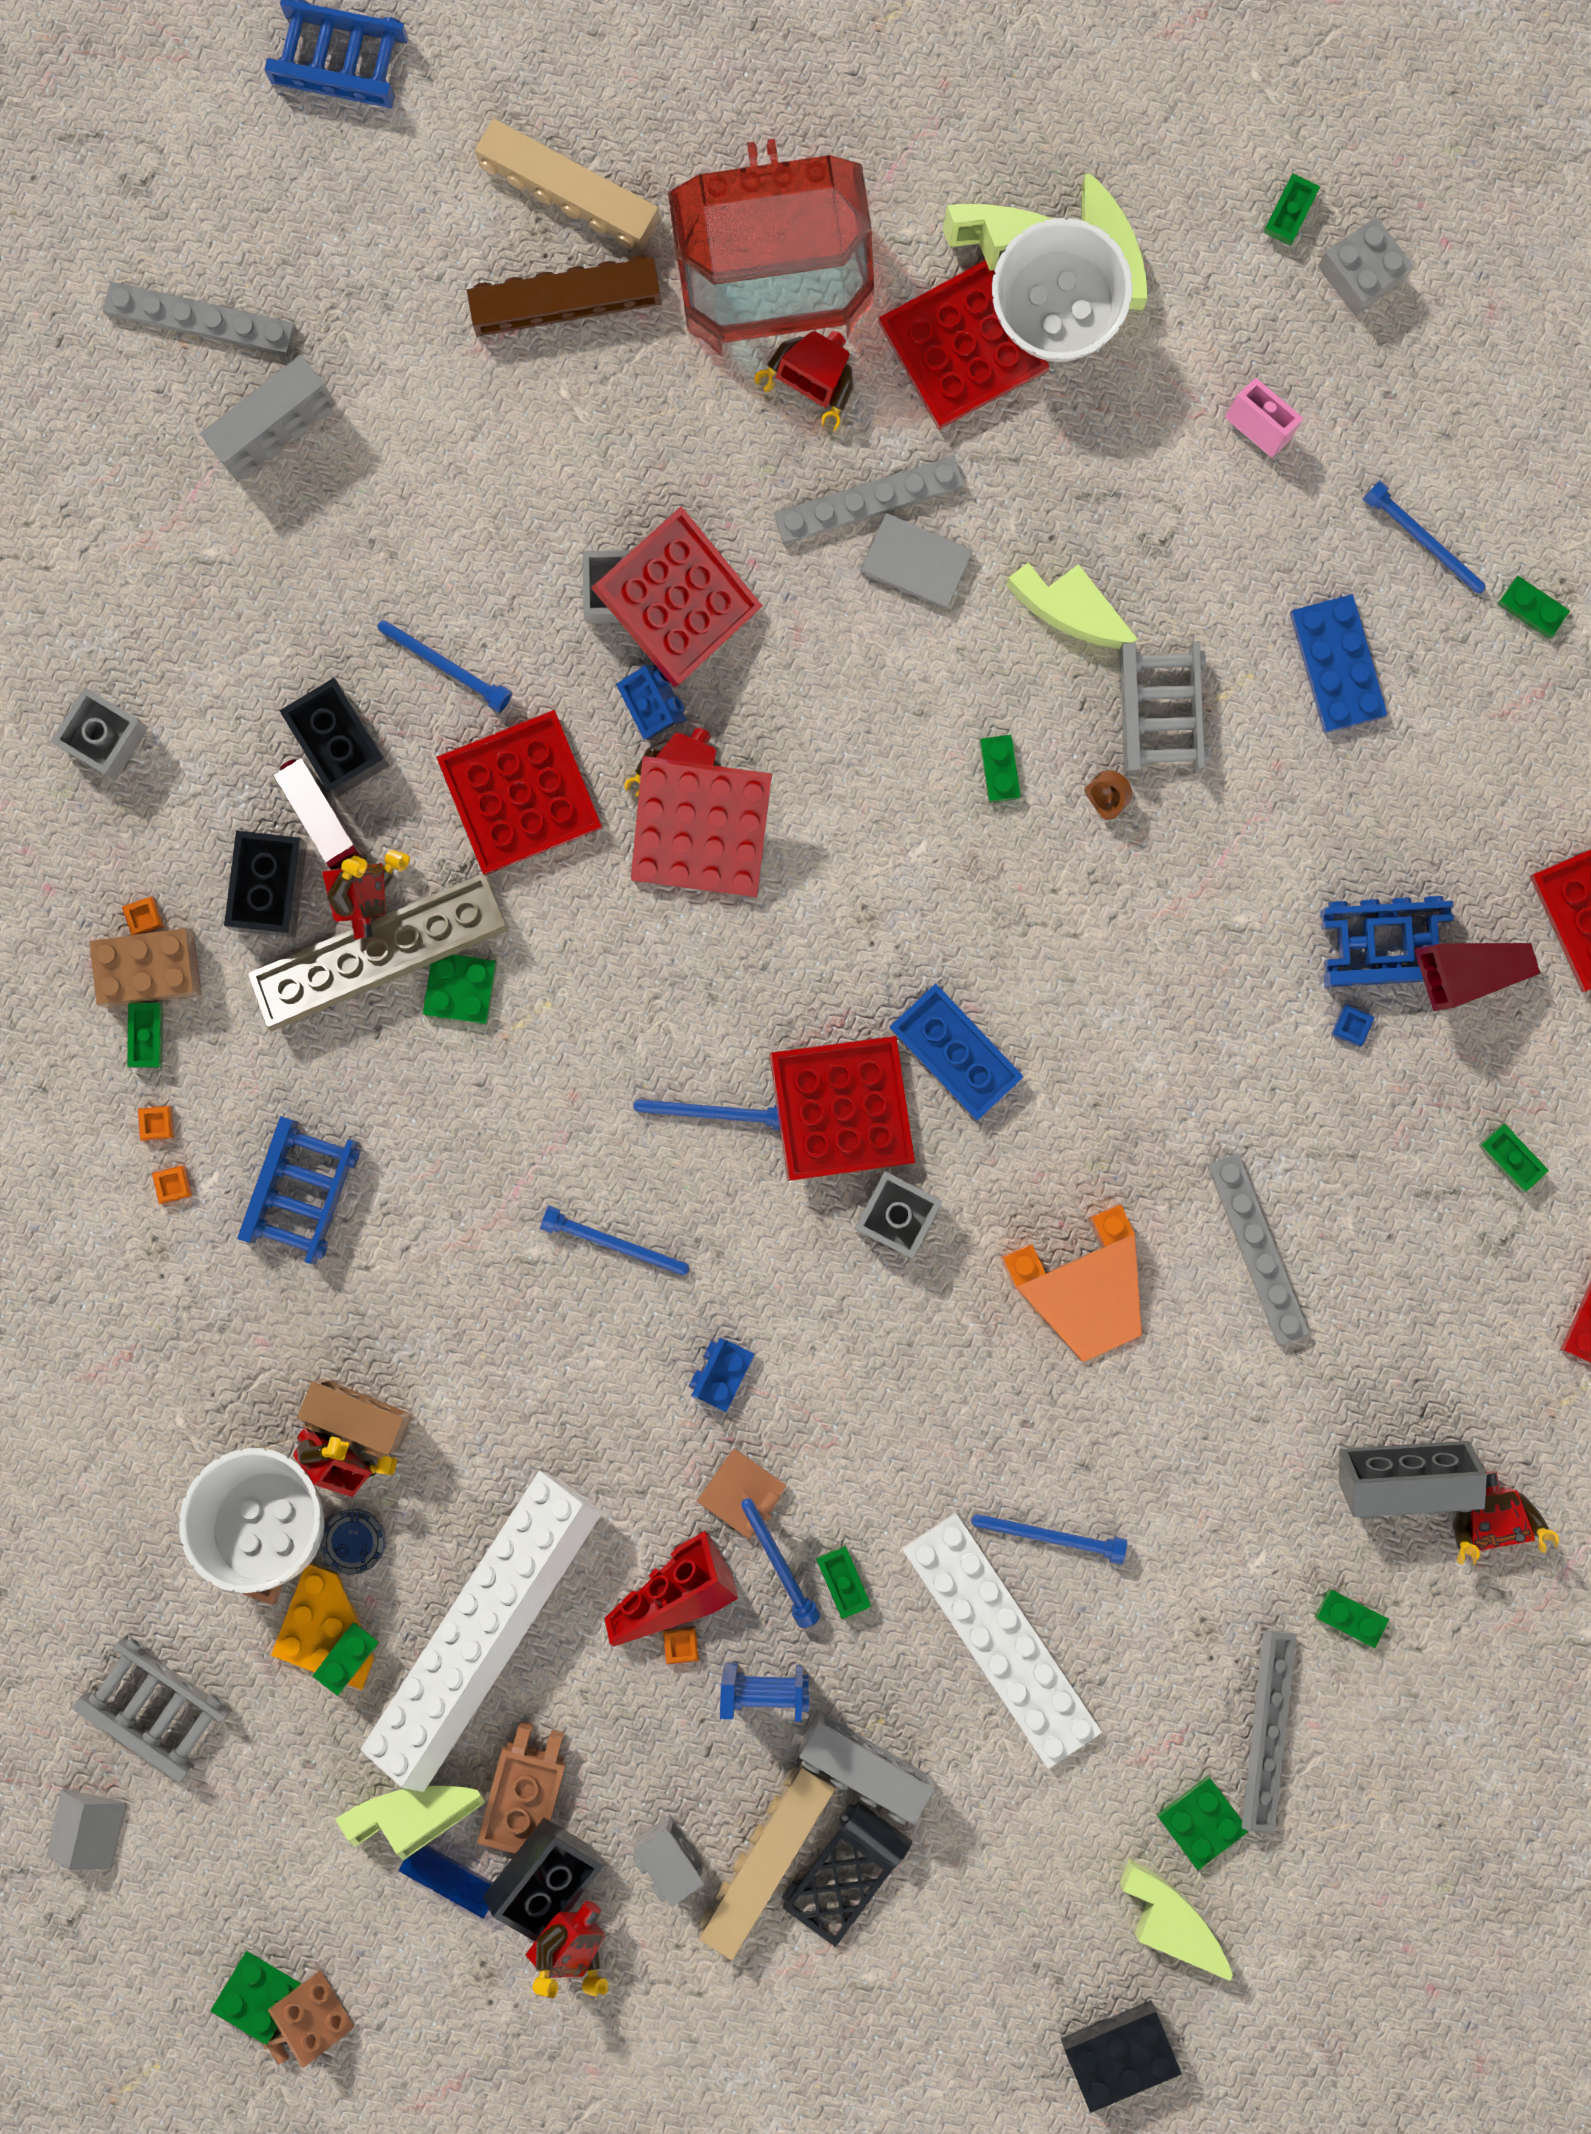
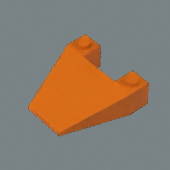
[1000,1204,1142,1362]

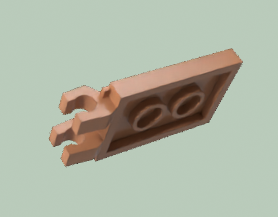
[477,1721,566,1854]

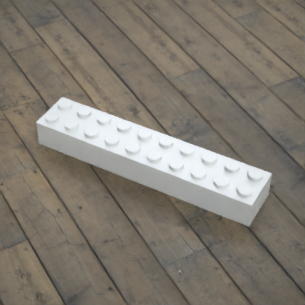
[360,1470,603,1792]

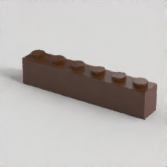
[466,255,662,337]

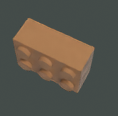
[89,928,202,1008]
[297,1378,413,1458]

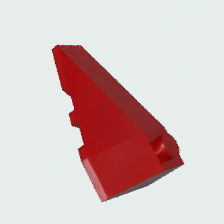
[604,1531,739,1647]

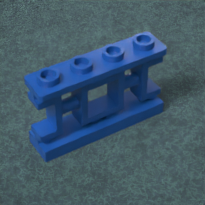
[1320,896,1454,987]

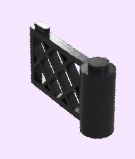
[781,1802,913,1947]

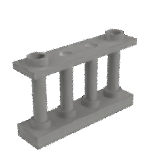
[1119,641,1210,776]
[72,1638,231,1783]

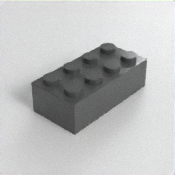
[1339,1441,1487,1519]

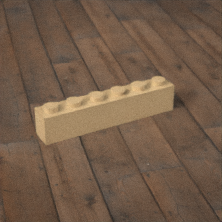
[475,118,660,251]
[697,1762,836,1960]

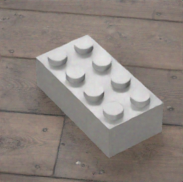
[200,354,335,482]
[799,1711,934,1825]

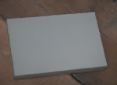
[860,513,973,610]

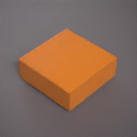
[122,896,164,935]
[138,1106,175,1141]
[152,1165,193,1204]
[663,1627,699,1664]

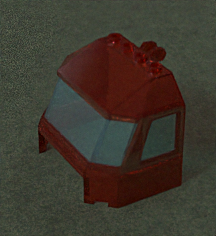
[668,138,874,356]

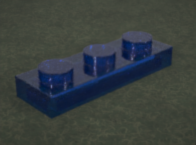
[398,1845,493,1919]

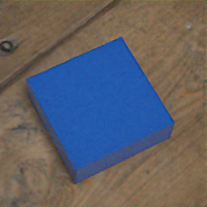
[1331,1004,1375,1047]

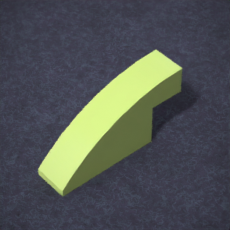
[1081,174,1147,310]
[942,204,1053,271]
[1006,562,1137,649]
[335,1785,486,1860]
[1119,1859,1233,1981]

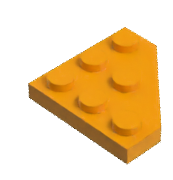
[271,1562,376,1690]

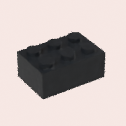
[279,677,389,799]
[224,830,307,938]
[483,1818,604,1941]
[1061,2000,1182,2113]

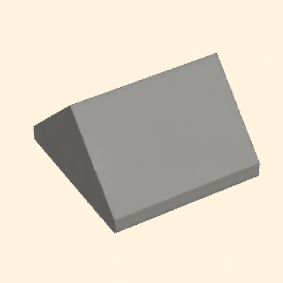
[47,1789,126,1870]

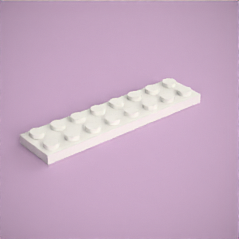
[902,1512,1102,1769]

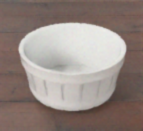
[992,218,1132,362]
[179,1448,324,1593]

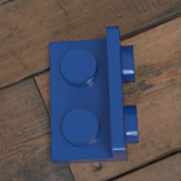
[616,665,687,740]
[689,1337,755,1412]

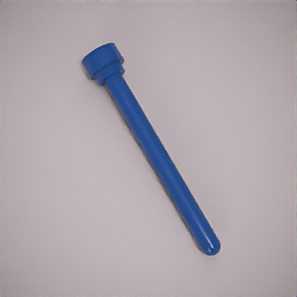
[1362,480,1486,594]
[377,620,512,713]
[633,1100,780,1131]
[540,1205,690,1275]
[741,1498,821,1628]
[971,1514,1127,1565]

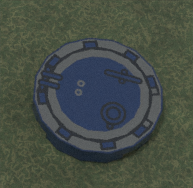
[320,1508,386,1575]

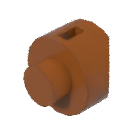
[1084,770,1133,820]

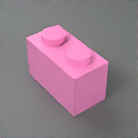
[1224,378,1304,458]

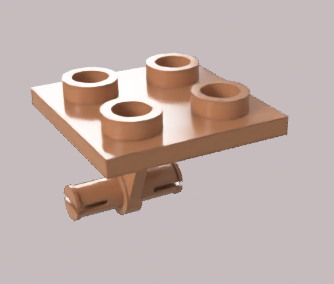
[696,1448,787,1539]
[262,1970,354,2068]

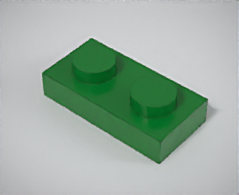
[1263,173,1321,246]
[1497,575,1570,639]
[979,734,1021,803]
[127,1003,163,1068]
[1478,1123,1549,1193]
[816,1545,872,1619]
[1314,1588,1390,1648]
[312,1622,380,1696]

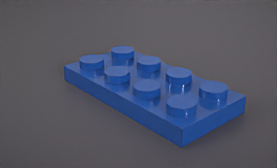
[1290,594,1388,734]
[889,983,1024,1121]

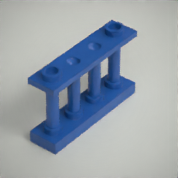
[264,0,408,109]
[237,1116,361,1264]
[720,1663,809,1722]

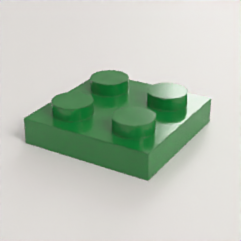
[423,954,497,1025]
[1156,1775,1249,1871]
[210,1950,302,2046]

